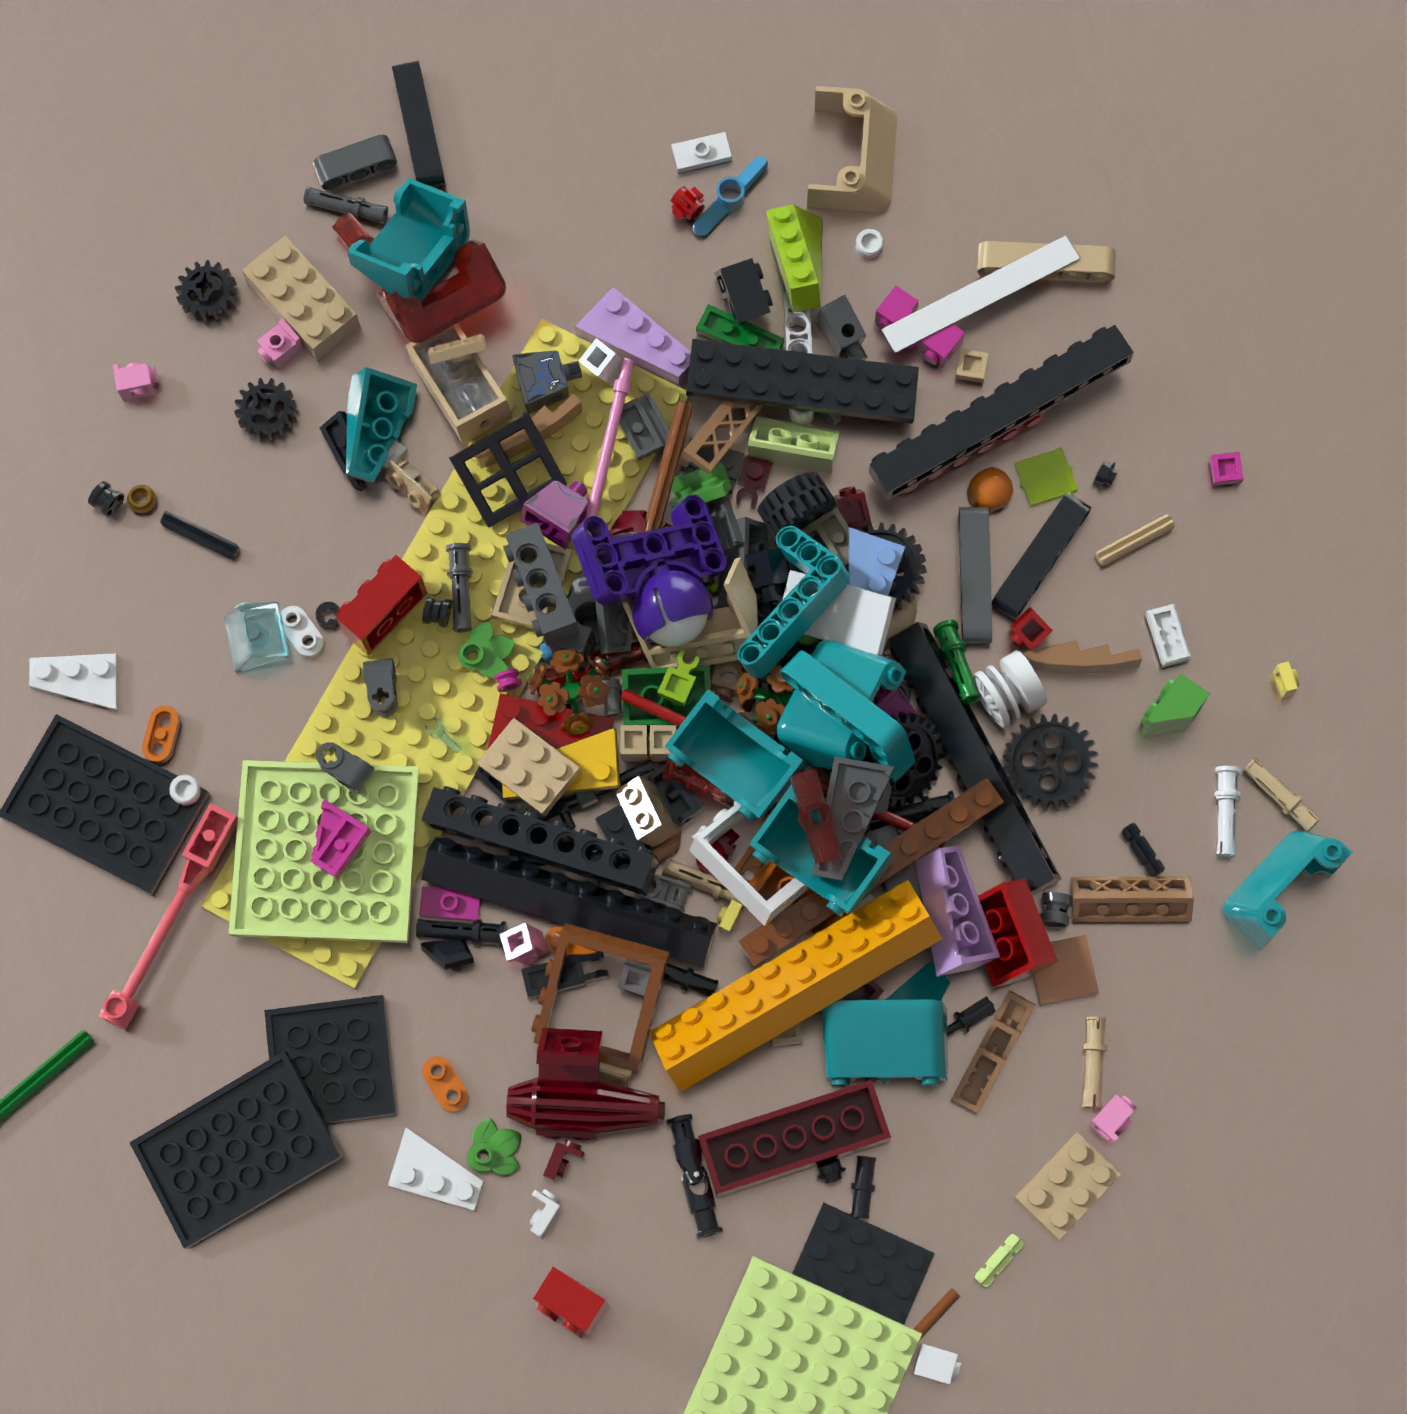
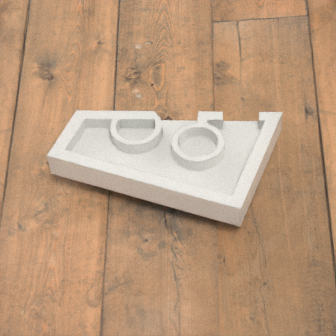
[29,653,118,712]
[388,1128,484,1211]

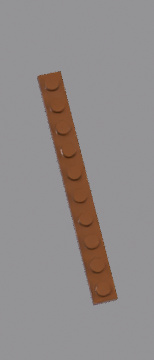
[738,778,1004,967]

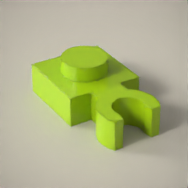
[657,650,700,706]

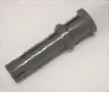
[446,543,473,633]

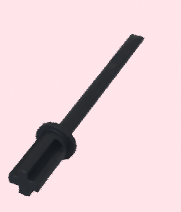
[865,996,996,1082]

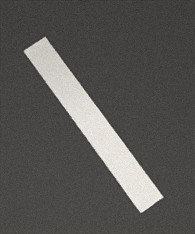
[881,236,1080,352]

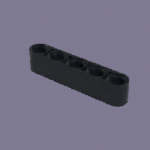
[392,60,446,187]
[992,492,1092,620]

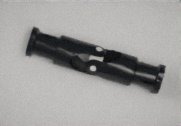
[666,1114,723,1239]

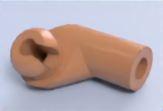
[651,822,681,863]

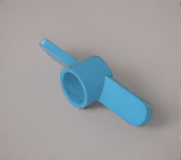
[693,156,768,236]

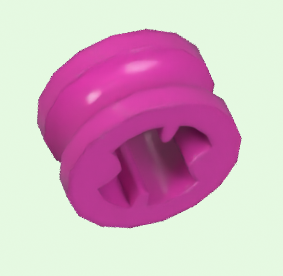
[493,669,522,693]

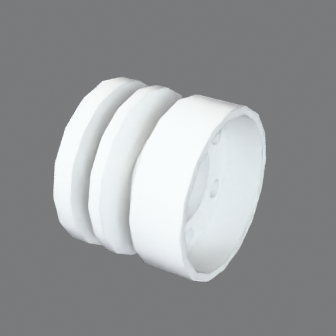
[973,650,1047,728]

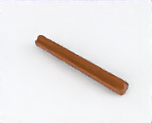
[645,401,693,532]

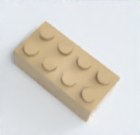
[242,236,361,361]

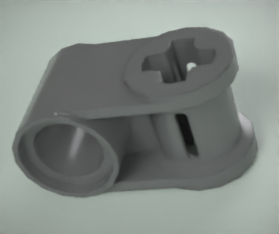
[363,658,398,717]
[316,742,375,794]

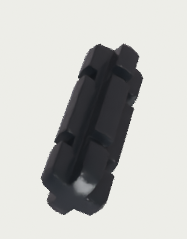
[1122,823,1165,877]

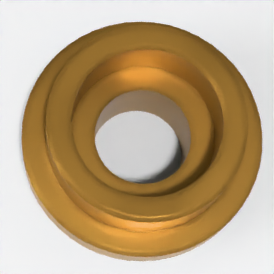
[127,485,156,513]

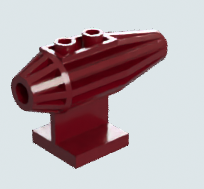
[506,1028,665,1141]

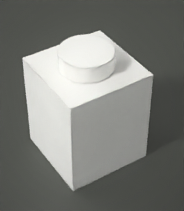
[579,339,623,387]
[913,1344,961,1386]

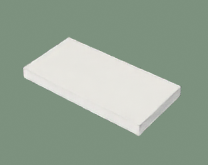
[783,570,896,656]

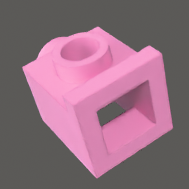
[257,318,304,369]
[112,362,159,401]
[500,923,548,964]
[1089,1094,1137,1145]

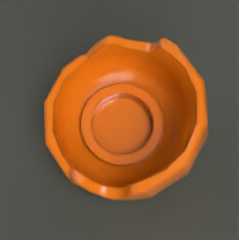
[967,467,1014,513]

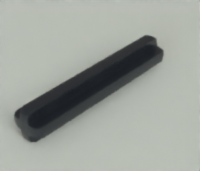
[160,511,240,559]

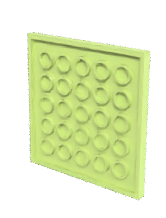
[229,760,420,943]
[683,1256,922,1414]

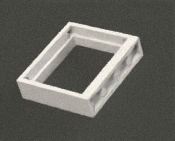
[689,785,809,926]

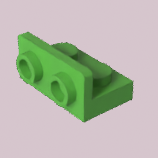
[669,461,732,509]

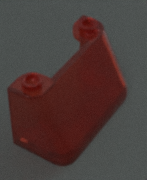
[375,239,506,343]

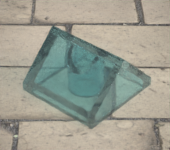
[224,602,290,673]

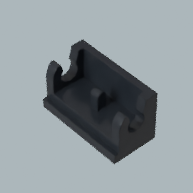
[647,759,705,828]

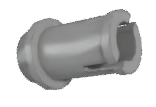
[602,679,623,717]

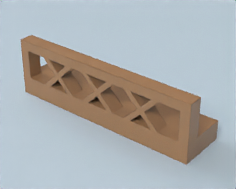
[678,401,764,474]
[1071,876,1194,922]

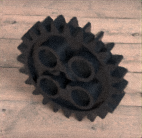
[847,522,927,610]
[863,712,944,807]
[1003,714,1099,809]

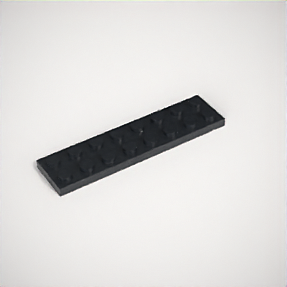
[686,339,919,424]

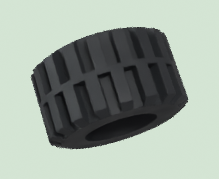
[757,472,837,540]

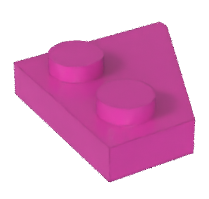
[311,799,372,879]

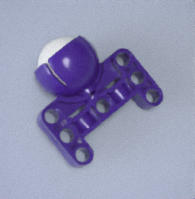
[572,495,727,647]

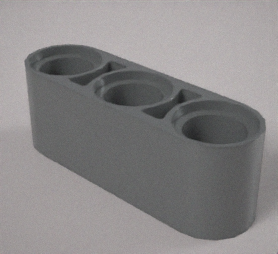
[312,135,397,190]

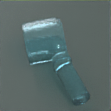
[425,717,462,753]

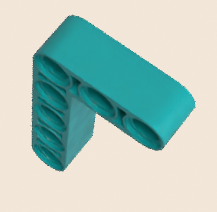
[737,526,850,678]
[780,650,915,783]

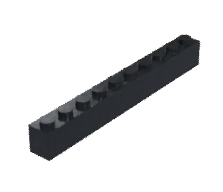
[869,325,1134,501]
[889,622,1062,896]
[421,837,717,967]

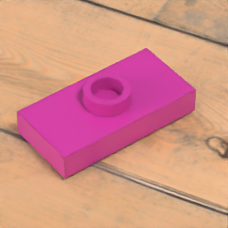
[419,886,481,922]

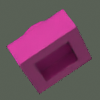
[1210,452,1244,485]

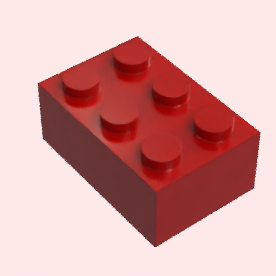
[336,555,428,656]
[978,878,1058,988]
[533,1267,610,1339]

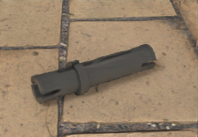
[303,186,388,224]

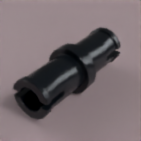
[663,963,719,997]
[850,1155,876,1219]

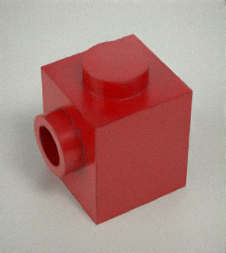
[1009,607,1053,650]

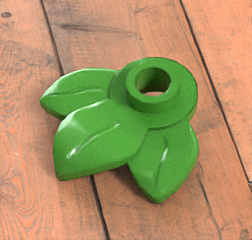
[458,622,515,678]
[467,1118,521,1176]

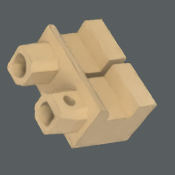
[620,725,676,762]

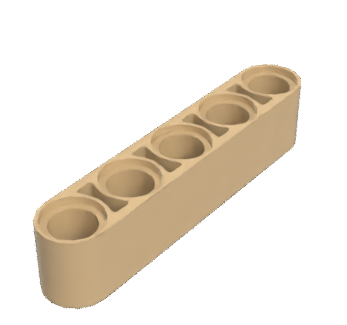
[977,241,1116,282]

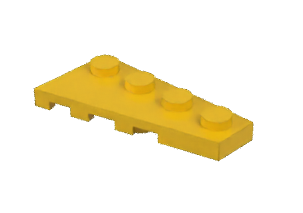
[502,728,620,800]

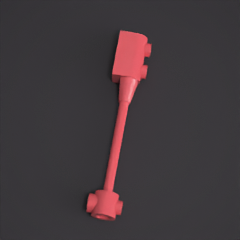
[99,803,238,1030]

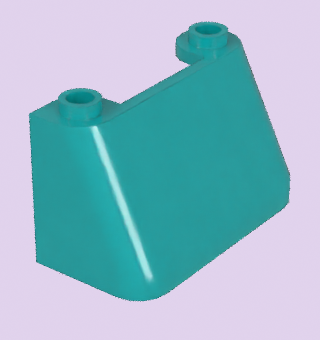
[348,178,470,308]
[777,641,907,768]
[665,689,808,821]
[749,785,894,916]
[1223,830,1353,950]
[822,999,948,1087]

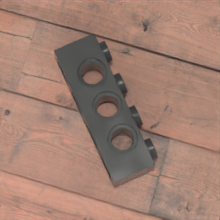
[503,522,579,646]

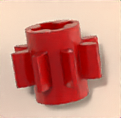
[670,186,705,221]

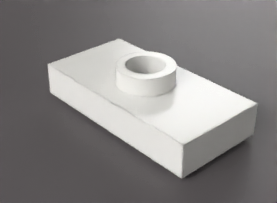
[671,132,732,173]
[1145,604,1191,668]

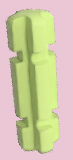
[975,1234,1024,1288]

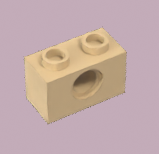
[615,776,677,847]

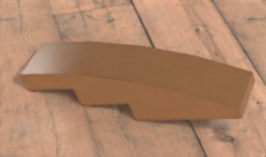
[475,394,583,469]
[1022,640,1142,674]
[951,990,1036,1114]

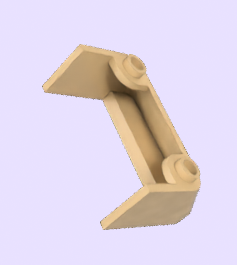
[807,86,897,212]
[622,558,758,668]

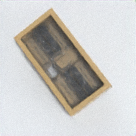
[405,319,513,445]

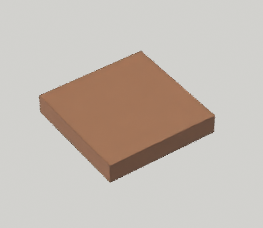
[1033,935,1099,1006]

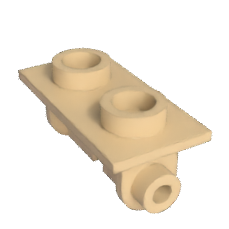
[385,458,440,515]

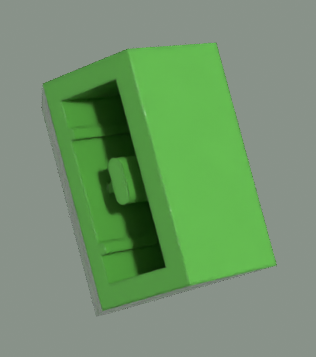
[1140,673,1210,737]

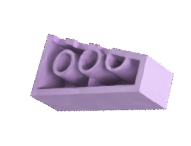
[575,287,691,387]
[915,845,1000,977]

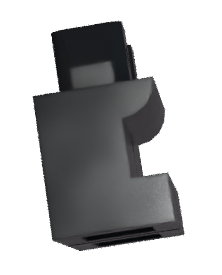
[746,548,806,603]

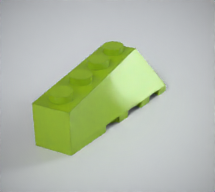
[766,204,823,313]

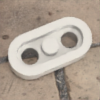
[278,606,325,659]

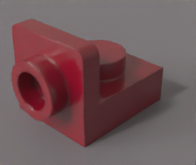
[833,486,872,529]
[543,1139,586,1183]

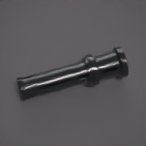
[869,790,955,831]
[416,918,507,948]

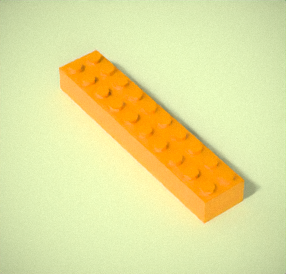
[649,880,943,1092]

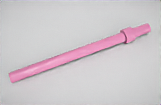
[585,358,634,519]

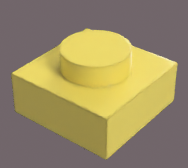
[1273,661,1299,699]
[716,900,742,936]

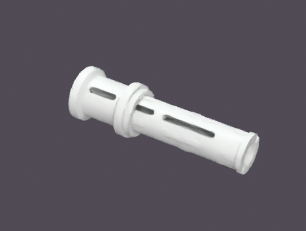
[1215,766,1242,857]

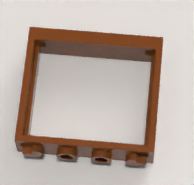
[531,923,670,1072]

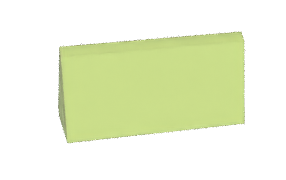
[748,416,840,473]

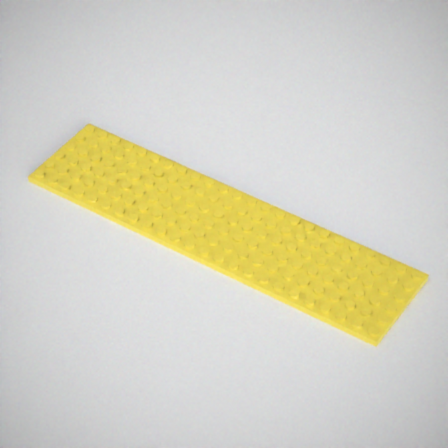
[201,319,690,990]

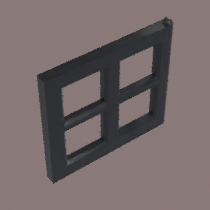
[449,412,567,528]

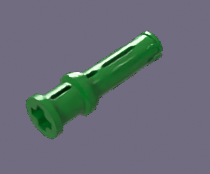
[933,620,981,705]

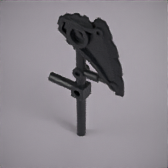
[506,759,655,867]

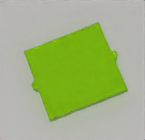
[1014,447,1078,507]

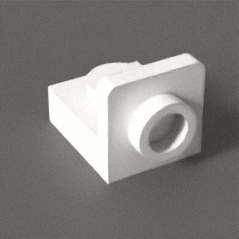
[530,1189,562,1240]

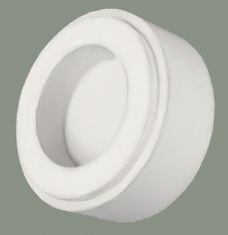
[856,229,884,259]
[169,775,201,806]

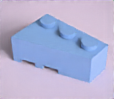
[848,527,905,596]

